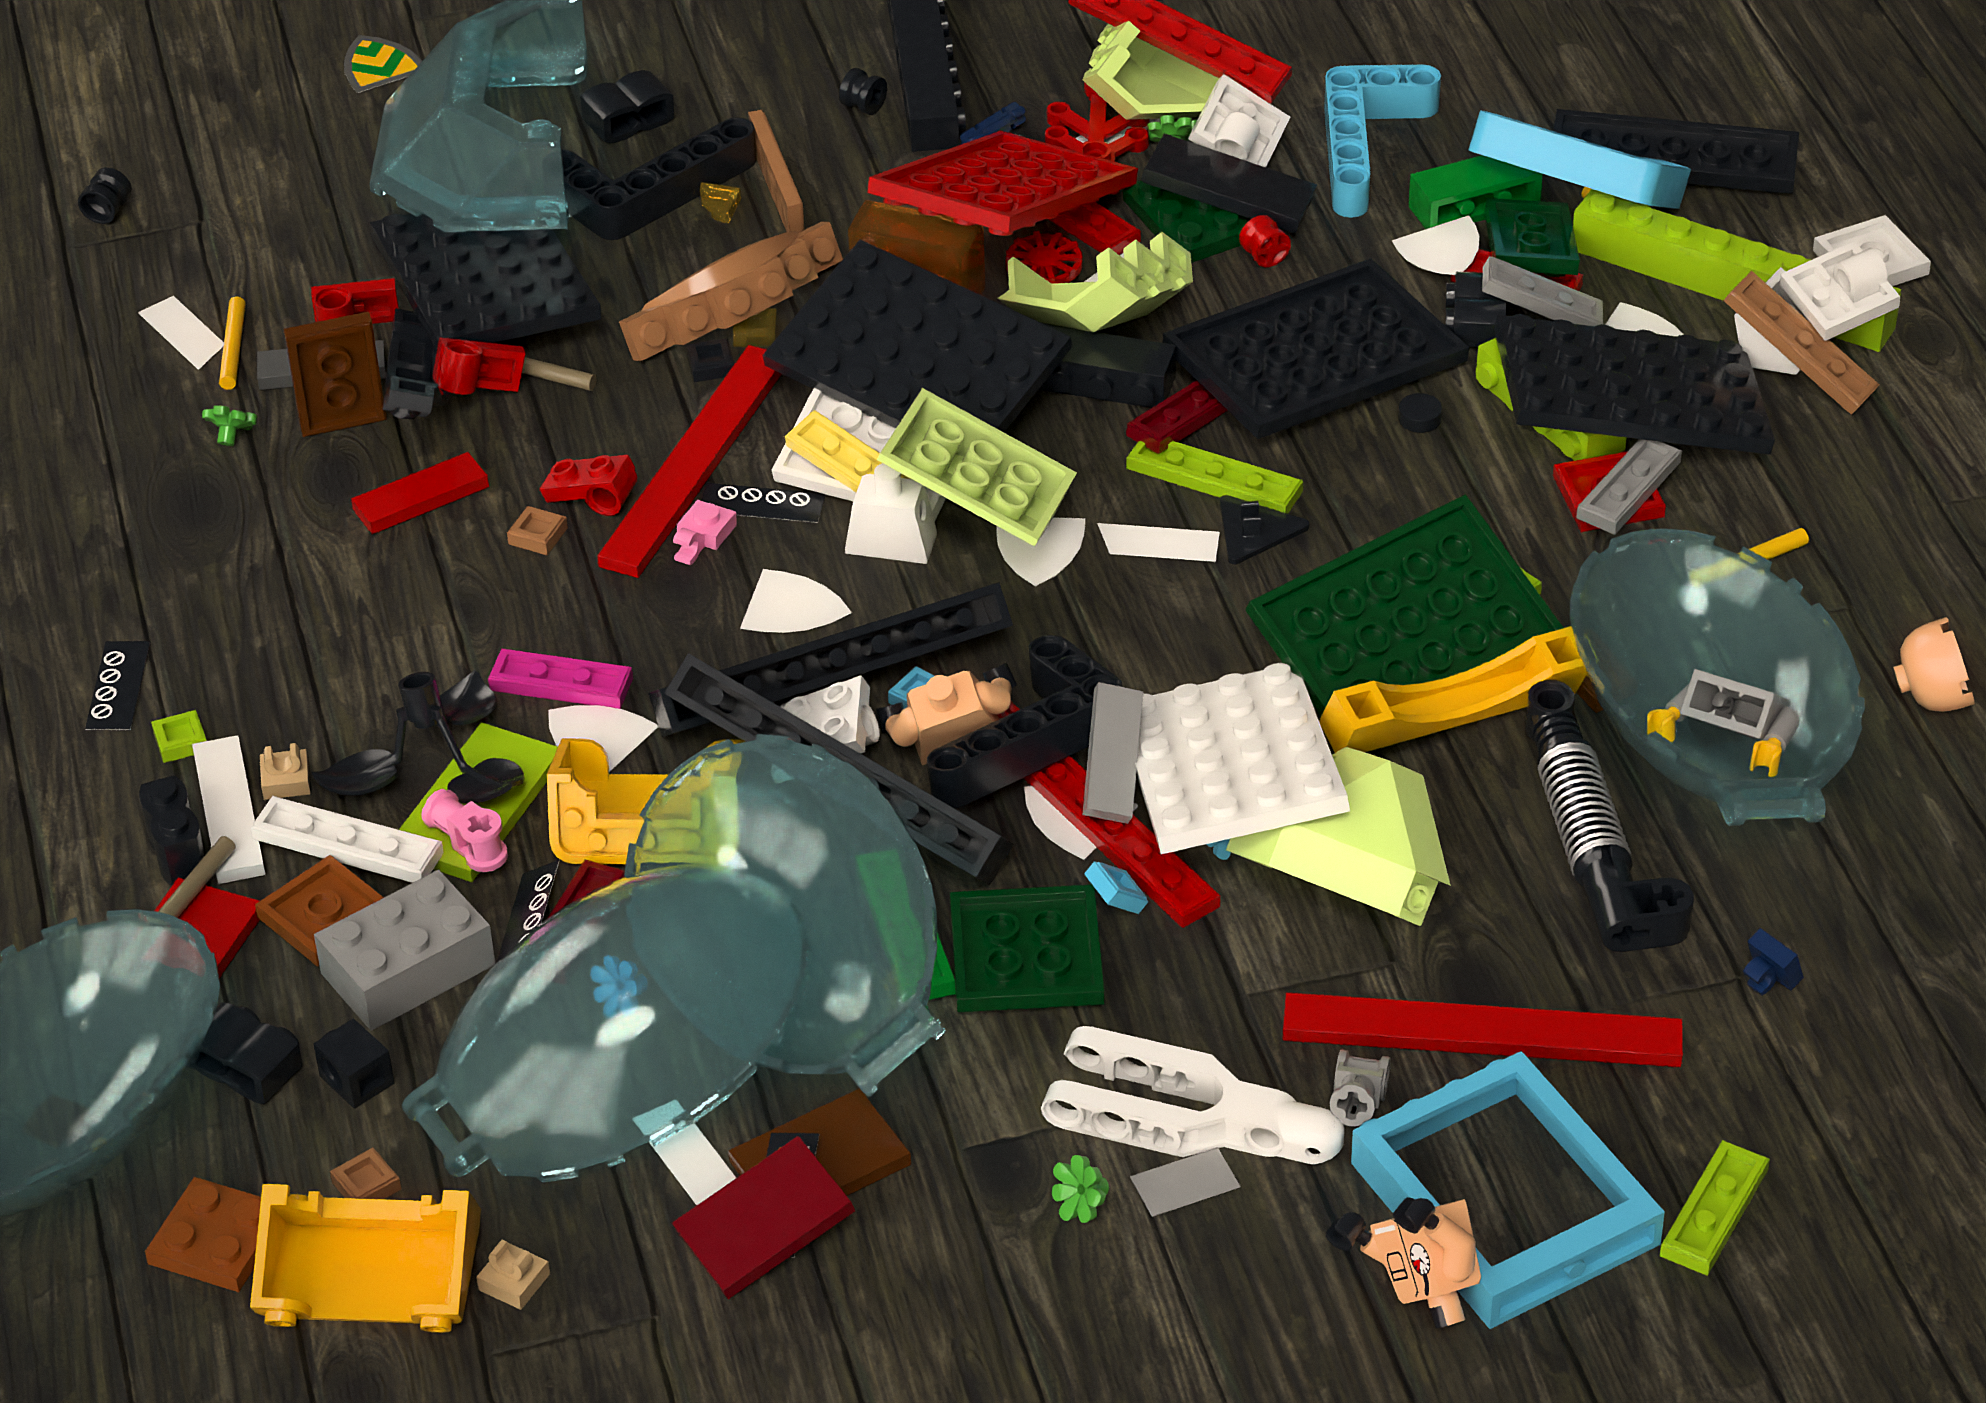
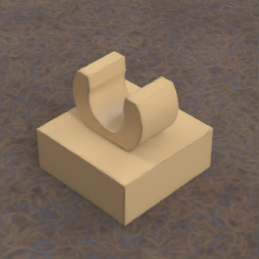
[260,743,310,800]
[476,1240,550,1310]

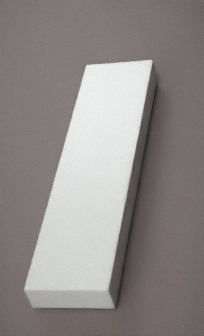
[192,735,265,884]
[251,796,444,883]

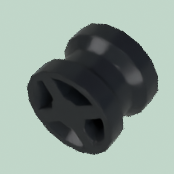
[839,68,888,115]

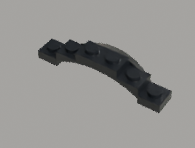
[383,308,450,419]

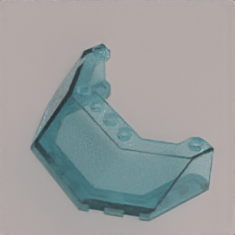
[369,0,588,232]

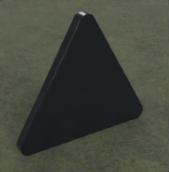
[1220,495,1309,565]

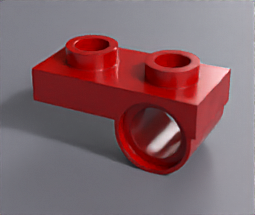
[311,278,399,324]
[432,337,525,395]
[539,455,637,516]

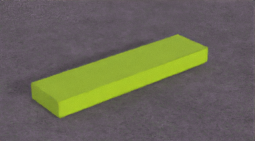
[1126,441,1303,514]

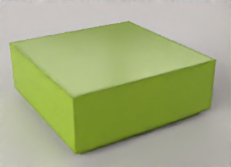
[151,710,207,763]

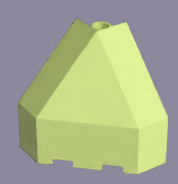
[1082,21,1220,120]
[997,232,1193,332]
[1226,747,1451,926]

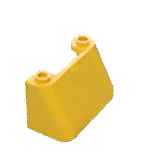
[547,738,748,865]
[250,1184,481,1333]

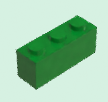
[1409,155,1543,229]

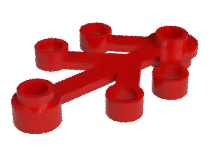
[1045,82,1150,162]

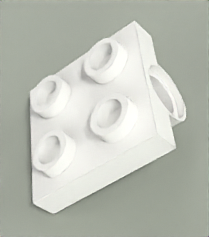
[1188,74,1290,167]
[1780,241,1900,341]
[774,675,880,781]

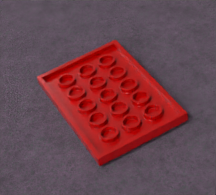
[867,131,1138,236]

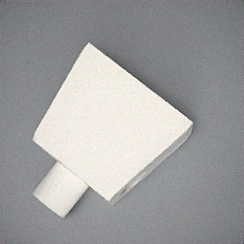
[845,463,937,564]

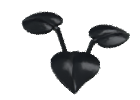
[311,670,525,804]

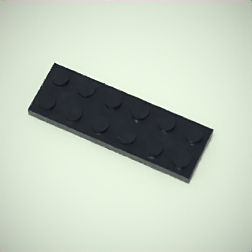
[1553,109,1799,194]

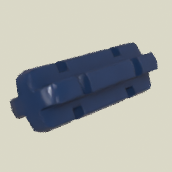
[960,102,1026,145]

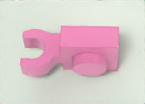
[673,500,737,565]

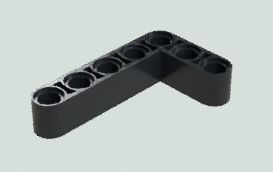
[542,117,757,240]
[927,635,1123,808]

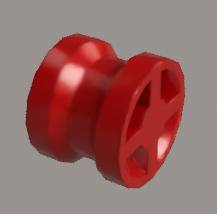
[1239,215,1291,267]

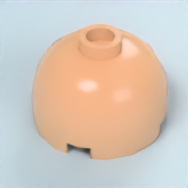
[1893,617,1975,712]

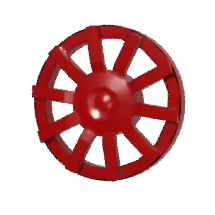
[1005,231,1083,284]

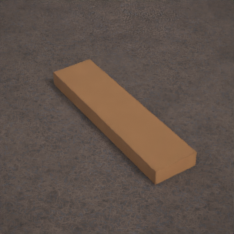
[748,110,804,232]
[1723,271,1880,415]

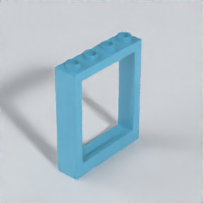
[1351,1051,1665,1329]

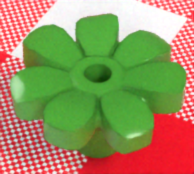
[202,405,258,446]

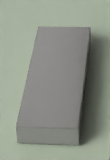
[1482,256,1603,326]
[1576,439,1682,535]
[1082,682,1143,824]

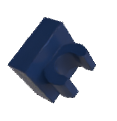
[1743,928,1804,996]

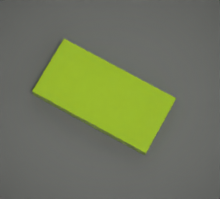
[399,722,558,882]

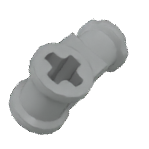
[1330,1049,1391,1126]

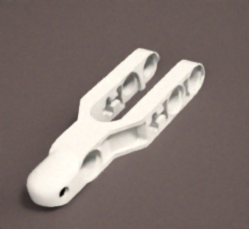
[1041,1026,1345,1164]

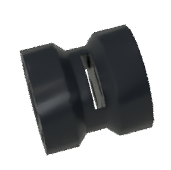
[78,167,132,224]

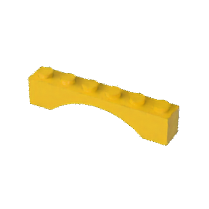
[1319,626,1593,753]

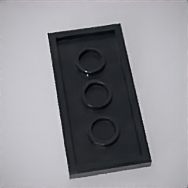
[1141,133,1317,233]

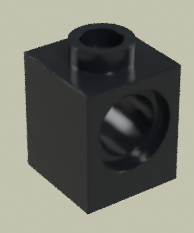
[313,1018,395,1109]

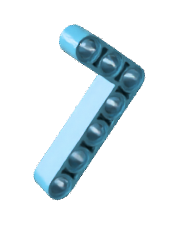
[1324,64,1441,218]
[1468,110,1691,209]

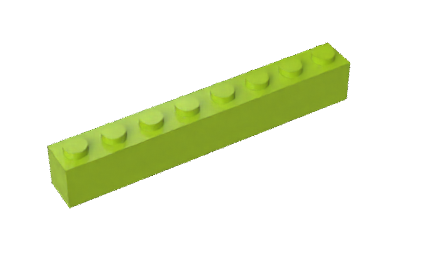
[1573,189,1902,352]

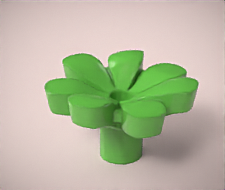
[1147,115,1197,142]
[1052,1155,1109,1223]

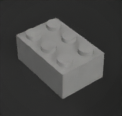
[314,869,496,1031]

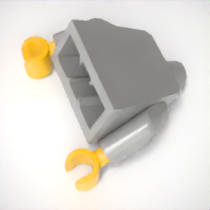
[1647,669,1800,777]

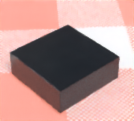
[686,338,735,382]

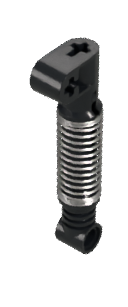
[1525,680,1694,952]

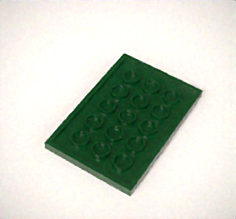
[1245,494,1564,717]

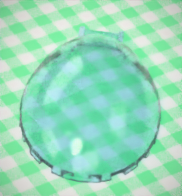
[1570,529,1865,826]
[624,734,946,1097]
[402,864,812,1183]
[0,909,220,1217]

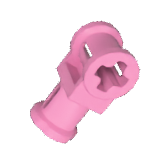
[422,789,508,872]

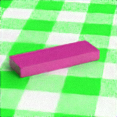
[488,648,633,709]

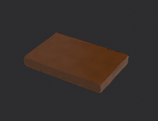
[283,312,387,437]
[728,1088,911,1196]

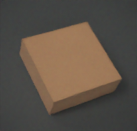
[507,506,568,555]
[330,1148,401,1199]

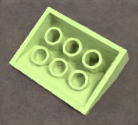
[877,388,1077,547]

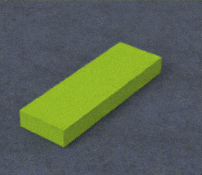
[1660,1140,1770,1276]

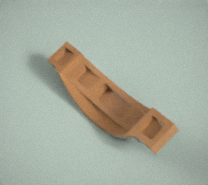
[619,222,843,361]

